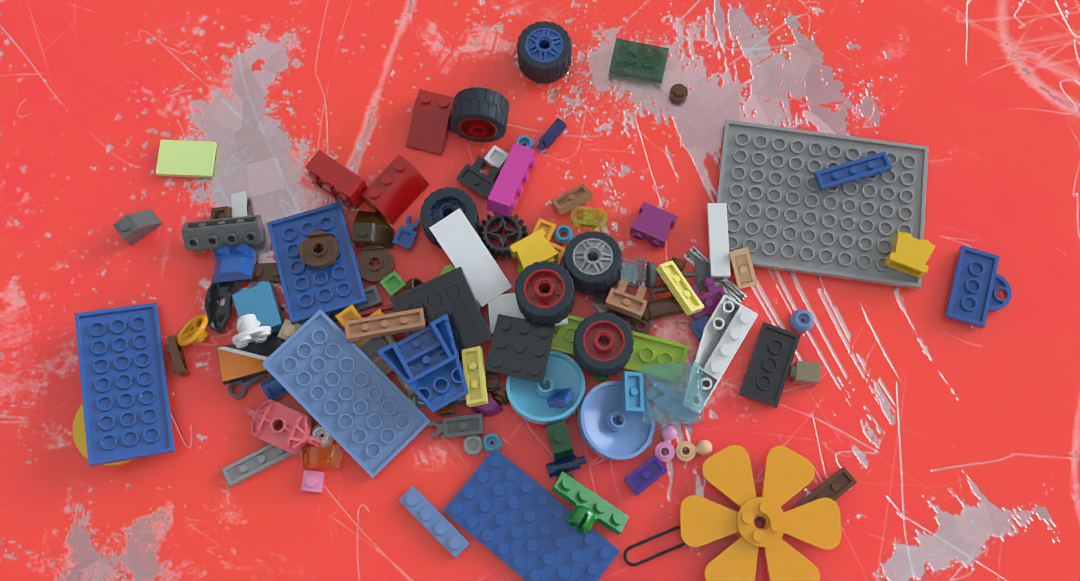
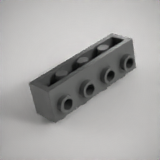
[181,215,265,252]

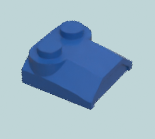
[212,244,257,283]

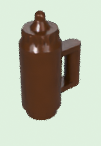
[642,284,684,321]

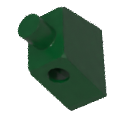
[544,421,574,463]

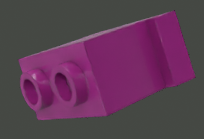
[630,201,678,248]

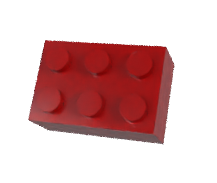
[305,150,367,211]

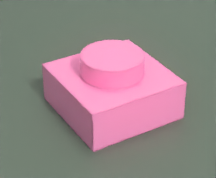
[301,470,325,493]

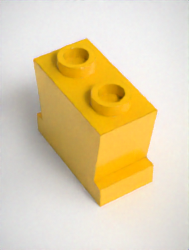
[509,228,558,271]
[883,232,936,278]

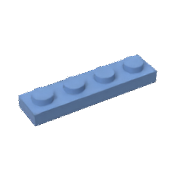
[399,486,470,558]

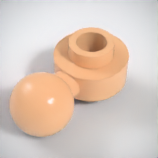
[676,440,712,462]

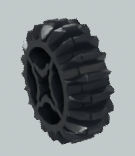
[477,212,528,261]

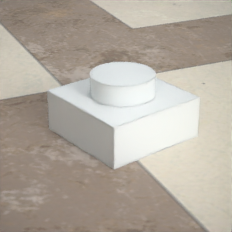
[484,145,508,169]

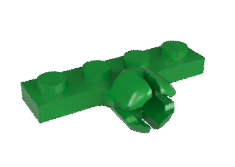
[551,471,629,535]

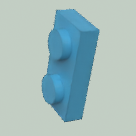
[621,371,644,413]

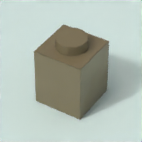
[789,360,821,386]

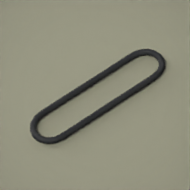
[624,526,686,566]

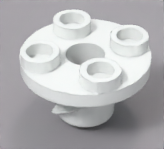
[232,314,272,348]

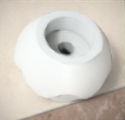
[311,424,334,448]

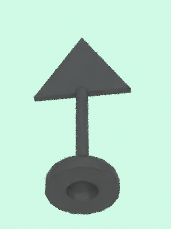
[645,256,721,293]

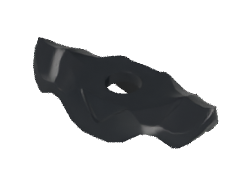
[205,276,235,334]

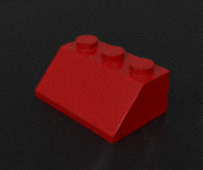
[361,155,429,225]

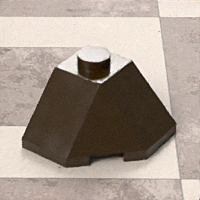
[352,211,395,249]

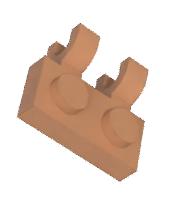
[604,278,648,320]

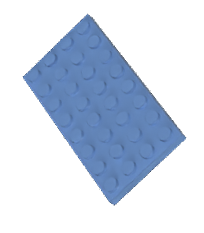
[261,309,431,478]

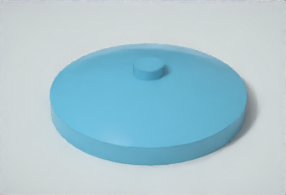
[506,350,585,424]

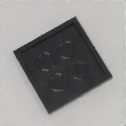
[485,314,556,383]

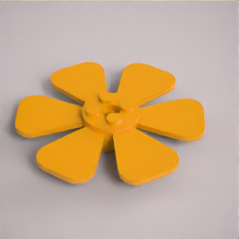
[680,445,841,581]

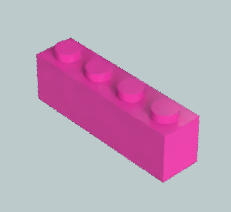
[487,143,536,217]

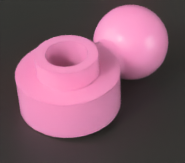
[655,425,677,462]

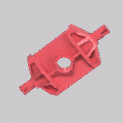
[243,399,322,454]

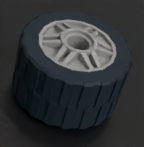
[564,231,622,296]

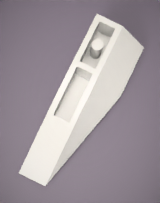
[682,294,758,415]

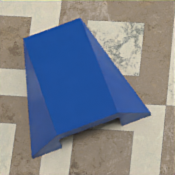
[376,314,469,412]

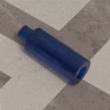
[536,118,567,152]
[545,455,586,478]

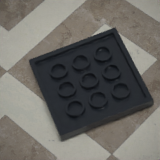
[390,266,493,353]

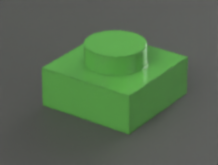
[380,270,406,298]

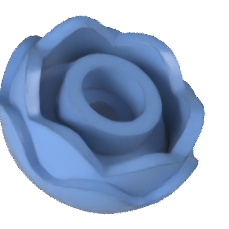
[790,309,814,333]

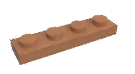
[344,308,426,342]

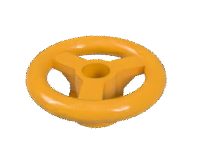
[177,314,208,346]

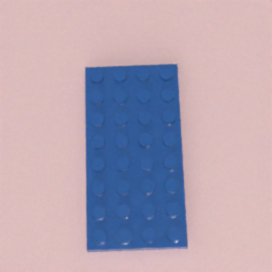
[74,302,175,467]
[443,449,620,581]

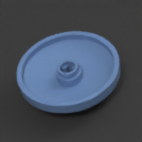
[578,381,655,461]

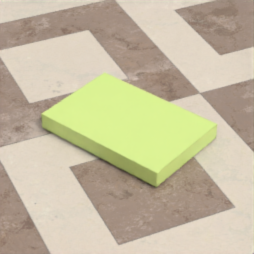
[155,140,217,178]

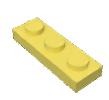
[656,261,704,316]
[461,346,488,407]

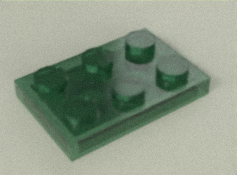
[609,38,669,84]

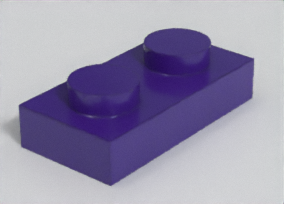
[624,455,668,496]

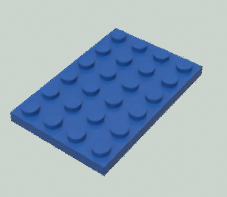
[267,202,368,325]

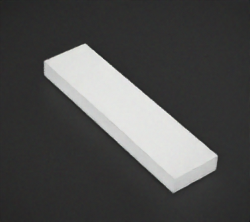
[707,203,731,278]

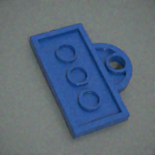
[944,245,1012,328]

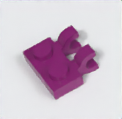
[690,276,726,319]

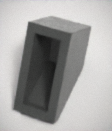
[113,209,163,246]

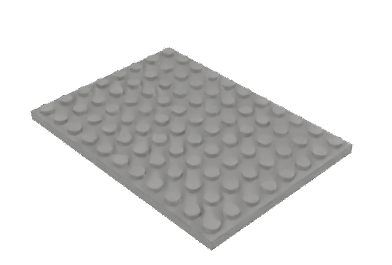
[716,119,929,289]

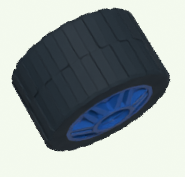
[517,21,572,84]

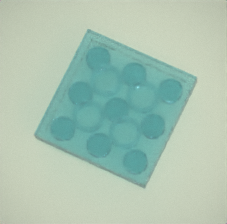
[642,362,704,425]

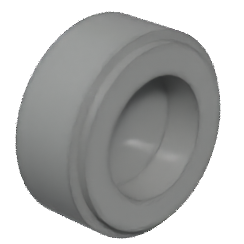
[463,435,483,456]

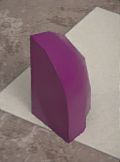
[467,395,503,417]

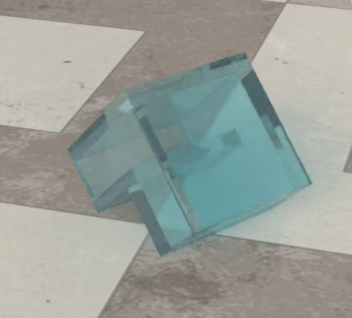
[620,258,647,288]

